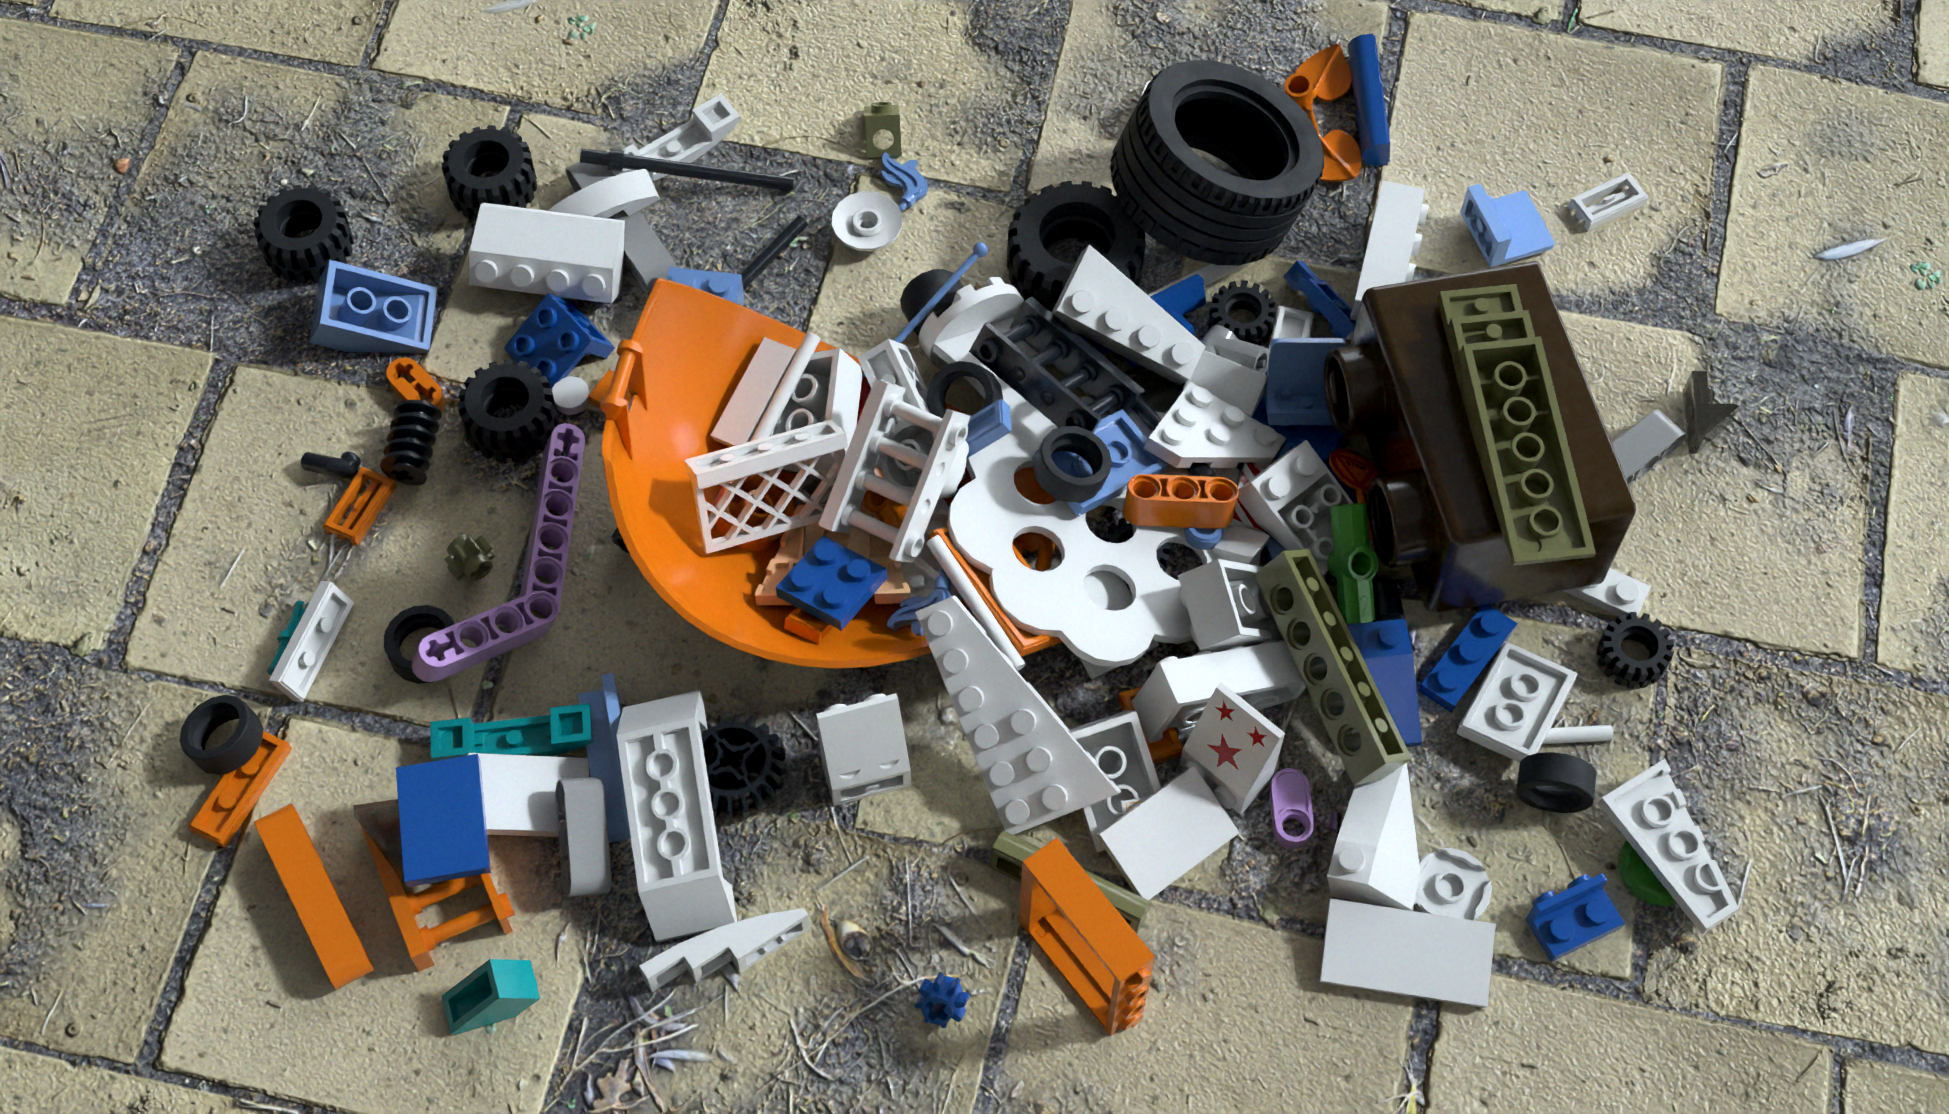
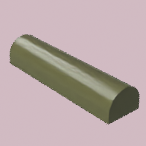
[989,831,1151,934]

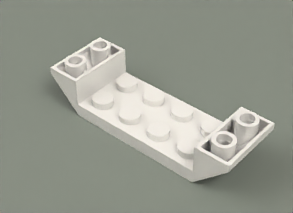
[616,690,737,943]

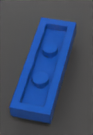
[1419,604,1518,713]

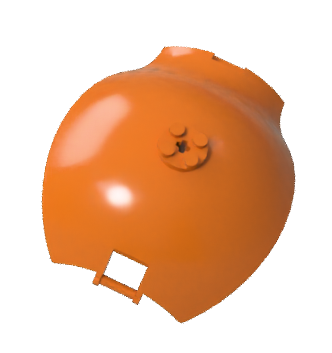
[600,278,1058,669]

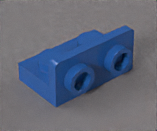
[1525,873,1625,962]

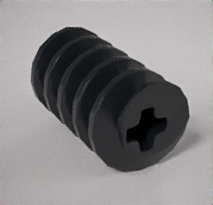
[380,400,442,486]

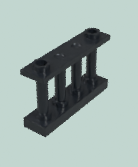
[969,297,1145,433]

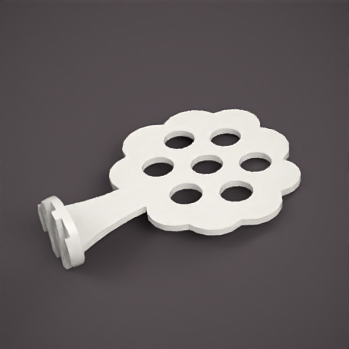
[919,277,1261,668]

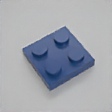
[776,535,888,631]

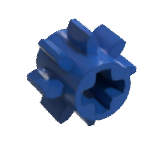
[914,972,970,1028]

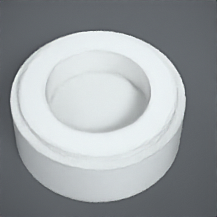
[552,376,590,415]

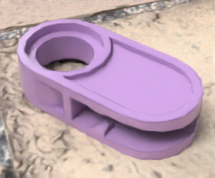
[1269,768,1314,849]

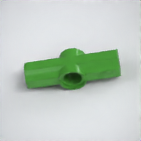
[1327,503,1378,624]

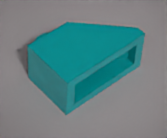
[442,959,540,1035]

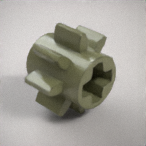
[444,534,495,582]

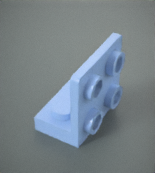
[1460,183,1555,268]

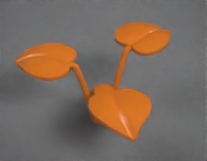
[1284,43,1362,182]

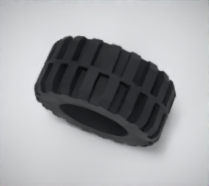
[1007,181,1146,312]

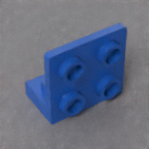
[504,293,615,389]

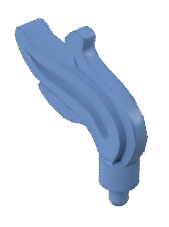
[881,152,928,212]
[887,569,952,637]

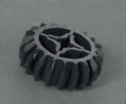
[701,713,788,821]

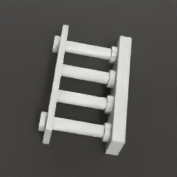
[818,378,971,563]

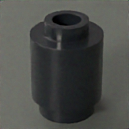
[1372,578,1406,622]

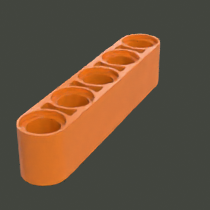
[254,803,375,990]

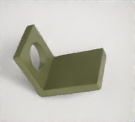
[864,102,902,158]

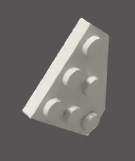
[1144,382,1286,468]

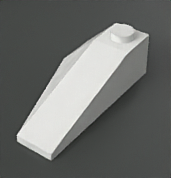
[1327,763,1421,911]

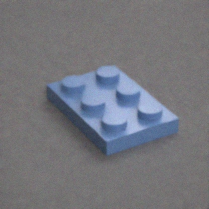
[1032,409,1169,516]

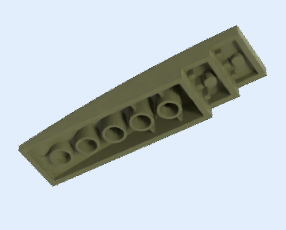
[1437,284,1596,566]

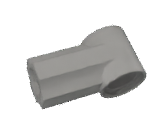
[1200,325,1269,374]

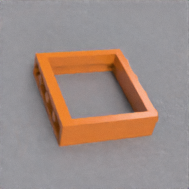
[1018,837,1155,1036]

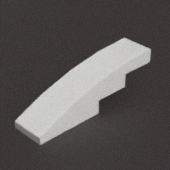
[639,908,810,992]

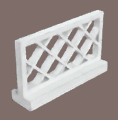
[684,419,848,554]

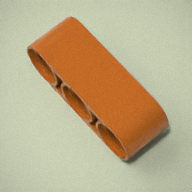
[1122,474,1239,529]

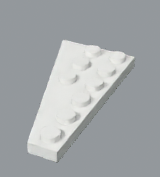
[915,595,1121,835]

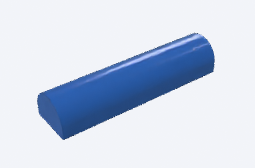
[1347,33,1390,165]

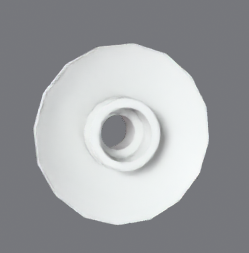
[832,191,903,251]

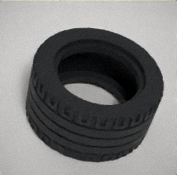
[1110,60,1324,266]

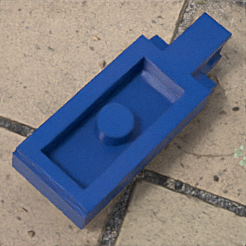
[1283,261,1356,340]

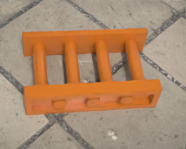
[357,810,515,972]

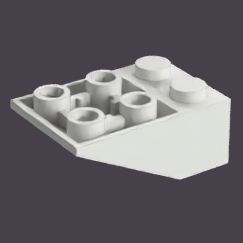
[1238,440,1353,575]
[816,693,911,806]

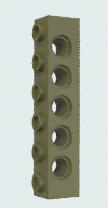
[1254,549,1412,785]

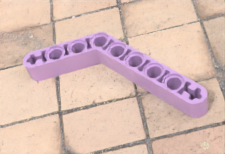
[412,423,585,682]

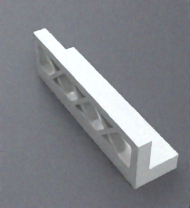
[857,339,967,480]

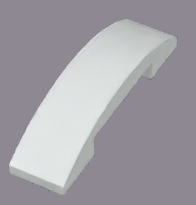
[611,94,741,182]
[548,169,660,218]

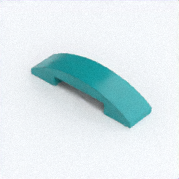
[430,703,593,761]

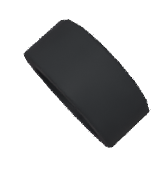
[926,361,1003,418]
[1033,426,1112,502]
[384,605,462,684]
[179,695,264,775]
[1516,752,1597,813]

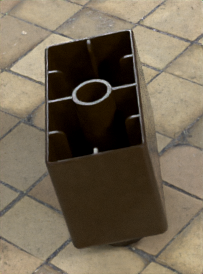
[1323,261,1636,613]

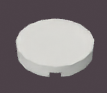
[1413,848,1492,921]

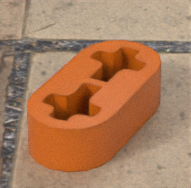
[386,357,445,412]

